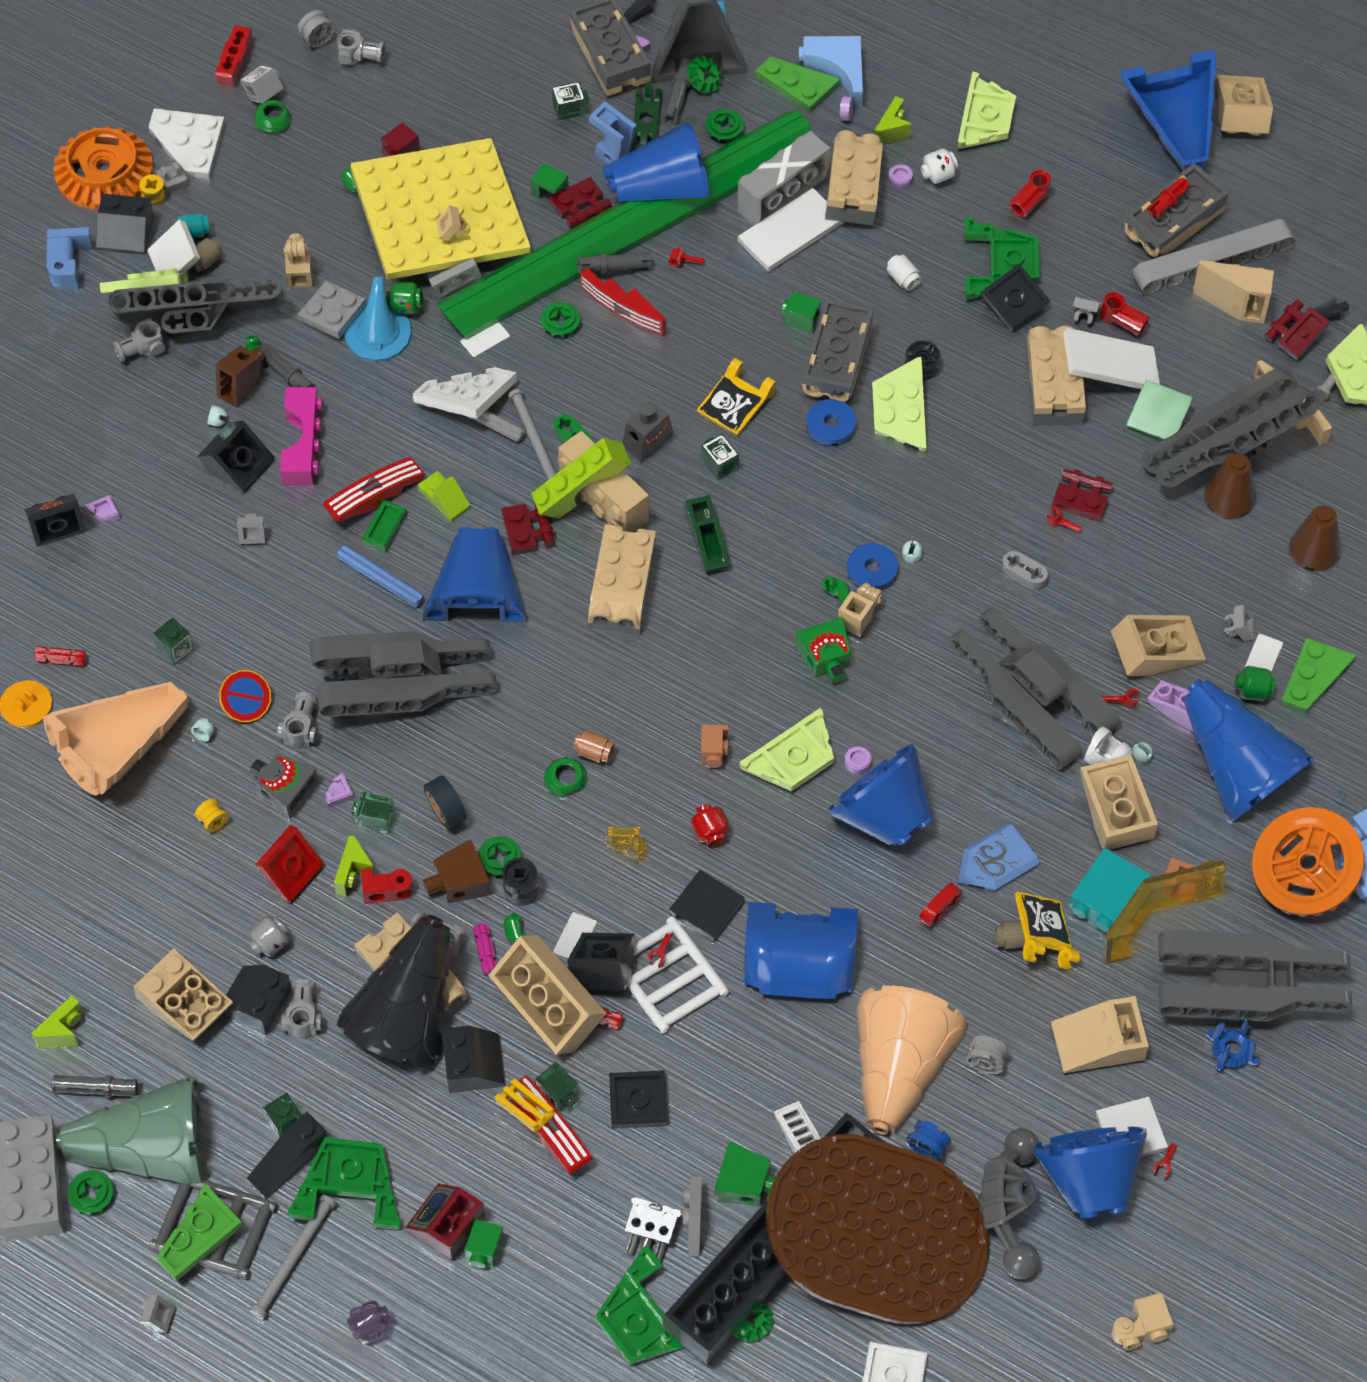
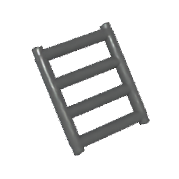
[149,1178,278,1279]

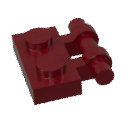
[549,177,612,227]
[1264,299,1329,360]
[1052,469,1113,522]
[501,502,555,556]

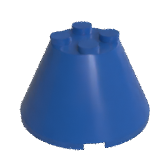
[827,744,933,846]
[1033,1126,1147,1218]

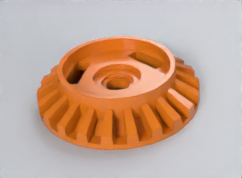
[53,126,154,210]
[1252,807,1365,917]

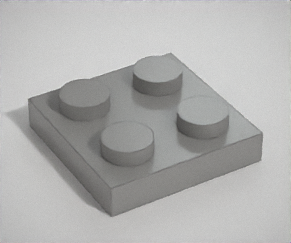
[298,281,367,339]

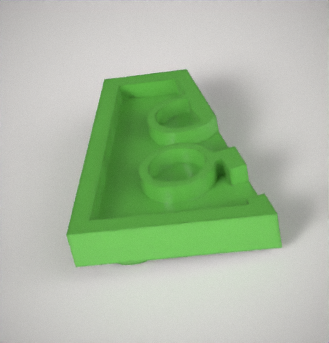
[1280,638,1356,714]
[156,1183,243,1282]

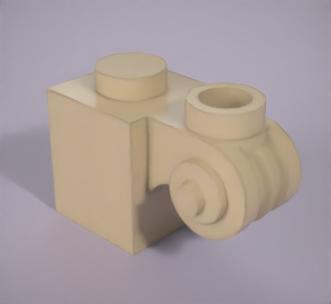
[283,233,313,289]
[838,583,883,637]
[1111,1292,1174,1350]

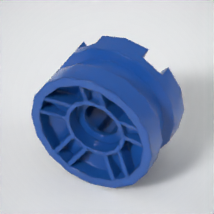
[906,1120,951,1161]

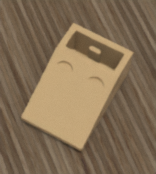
[1193,260,1274,324]
[134,948,233,1042]
[1051,996,1149,1074]

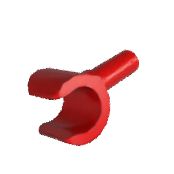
[668,248,704,267]
[1046,507,1082,533]
[1101,689,1139,709]
[647,933,672,968]
[1153,1143,1177,1179]

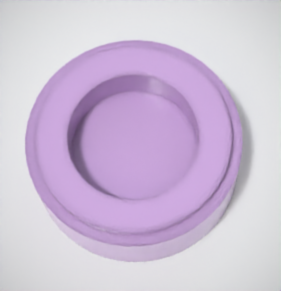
[840,96,853,121]
[888,164,913,189]
[845,746,872,774]

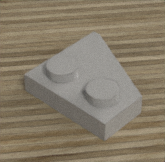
[683,1176,702,1257]

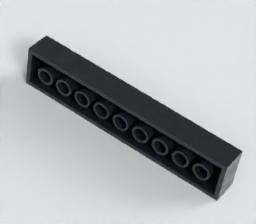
[662,1112,884,1364]

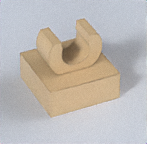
[437,205,467,241]

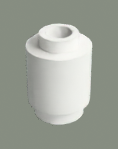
[886,255,922,291]

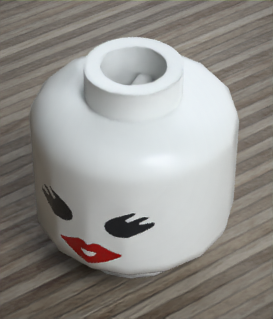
[920,148,958,184]

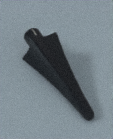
[623,0,657,24]
[1285,298,1349,328]

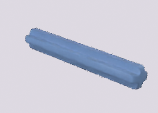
[337,545,424,607]

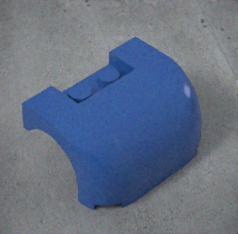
[743,902,858,999]

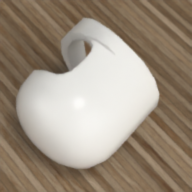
[1084,727,1132,765]

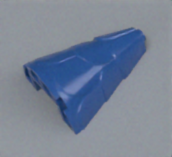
[1120,49,1217,171]
[1183,679,1314,822]

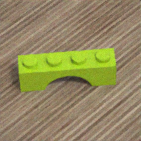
[531,438,631,519]

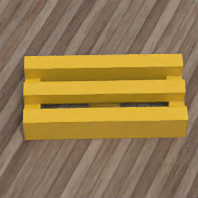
[495,1078,555,1133]

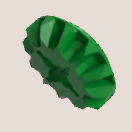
[687,55,723,93]
[706,109,744,142]
[541,302,580,337]
[478,836,521,877]
[67,1170,114,1215]
[733,1301,773,1342]

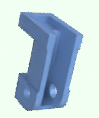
[589,101,636,164]
[46,227,92,290]

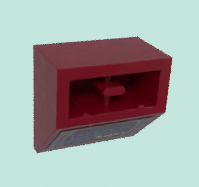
[405,1183,485,1260]

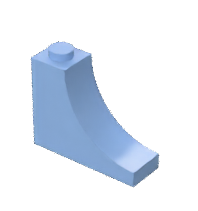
[799,36,863,107]

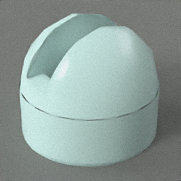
[207,405,227,427]
[902,540,923,563]
[191,718,215,742]
[1132,742,1153,766]

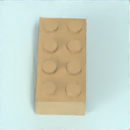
[558,431,649,533]
[488,935,607,1055]

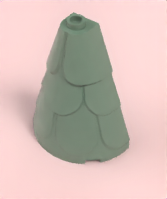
[55,1077,201,1184]

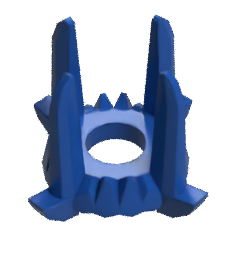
[1206,1018,1260,1071]

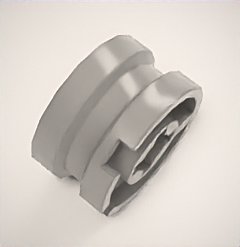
[298,10,336,48]
[965,1036,1009,1075]

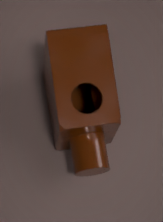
[215,346,265,408]
[422,840,491,903]

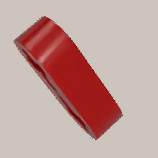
[919,882,963,927]

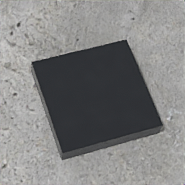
[981,263,1050,332]
[669,870,745,942]
[609,1070,668,1129]

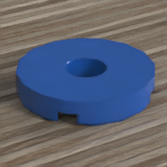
[806,399,856,445]
[846,543,898,590]

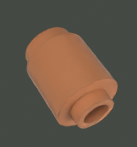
[573,730,615,763]

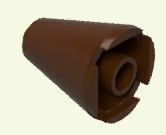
[1204,453,1256,519]
[1289,506,1341,572]

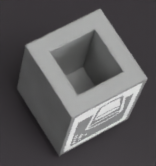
[240,65,283,104]

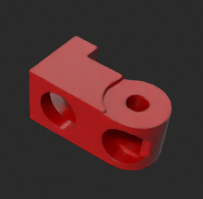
[361,868,413,904]

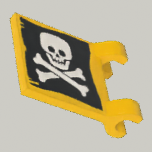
[696,358,777,437]
[1015,892,1080,970]

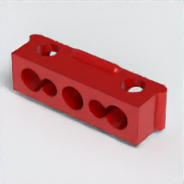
[215,25,253,87]

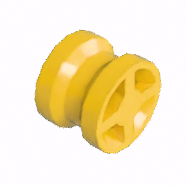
[139,174,166,206]
[195,798,229,833]

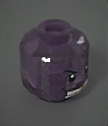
[347,1300,392,1344]

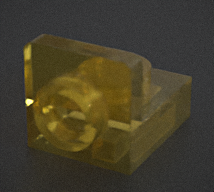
[607,827,645,863]

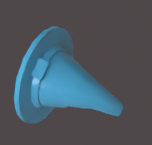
[345,276,411,362]

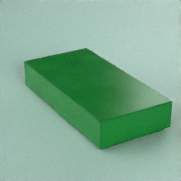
[361,500,407,553]

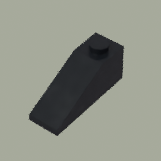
[246,1112,328,1199]

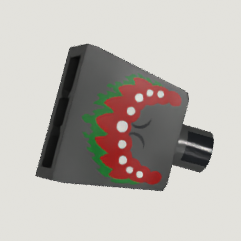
[623,401,673,463]
[250,754,319,819]

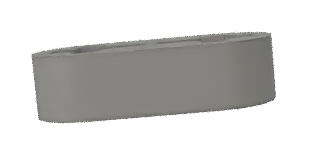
[1002,551,1048,590]

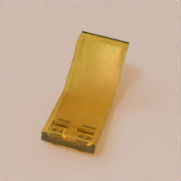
[1103,860,1227,965]

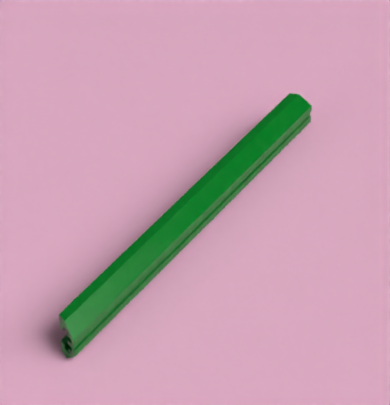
[437,110,812,339]

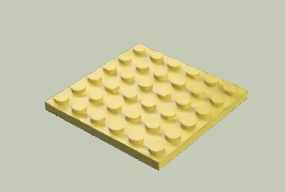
[350,138,531,280]

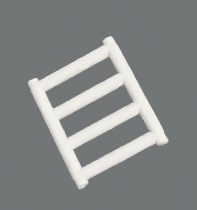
[627,916,730,1034]

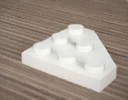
[149,109,225,179]
[413,367,517,419]

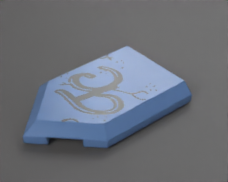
[958,823,1040,891]

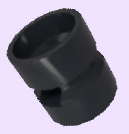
[502,857,539,906]

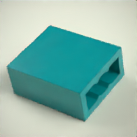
[1068,848,1151,935]

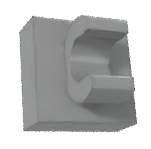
[156,162,188,194]
[1073,297,1100,325]
[237,513,266,544]
[1225,604,1254,641]
[136,1294,175,1333]

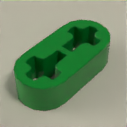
[554,415,592,444]

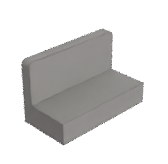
[427,257,482,299]

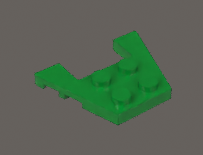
[964,217,1039,300]
[288,1137,400,1230]
[594,1244,685,1365]

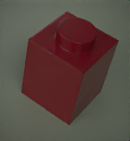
[381,122,420,157]

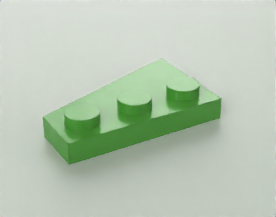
[755,57,840,113]

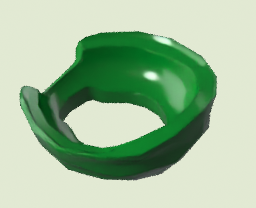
[254,100,292,133]
[544,757,588,797]

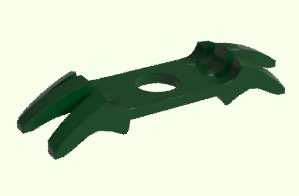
[631,82,662,152]

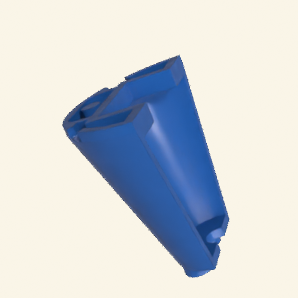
[603,123,710,201]
[423,527,527,622]

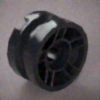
[905,340,941,380]

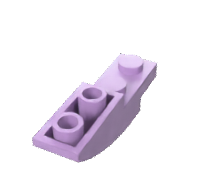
[1147,680,1194,733]

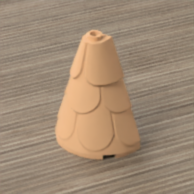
[43,682,189,795]
[857,985,967,1135]

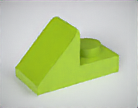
[875,96,911,145]
[418,471,471,522]
[334,835,375,897]
[31,995,83,1048]

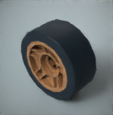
[423,775,467,829]

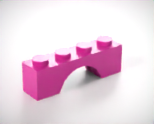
[280,387,322,486]

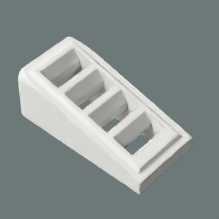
[773,1101,821,1154]

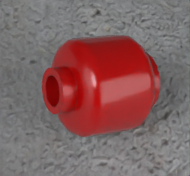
[691,803,730,846]

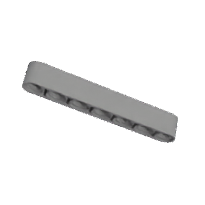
[1132,219,1296,295]

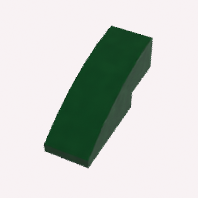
[684,495,731,572]

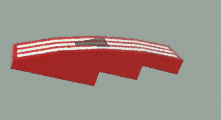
[580,268,666,336]
[323,456,425,522]
[508,1075,593,1175]

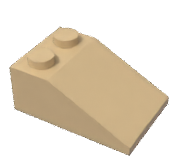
[1216,75,1273,135]
[1111,615,1206,676]
[1080,755,1158,850]

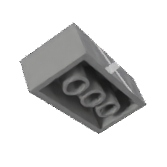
[737,131,830,226]
[0,1115,64,1241]

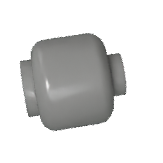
[249,916,290,957]

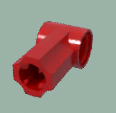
[1009,170,1051,218]
[1099,292,1150,336]

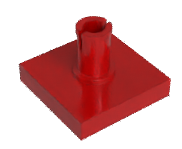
[255,825,324,903]

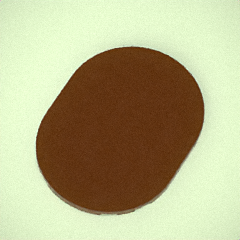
[766,1134,988,1324]

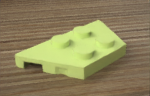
[957,71,1016,149]
[99,268,189,293]
[1325,324,1367,406]
[872,357,927,452]
[739,708,834,791]

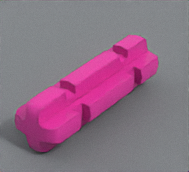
[473,923,497,976]

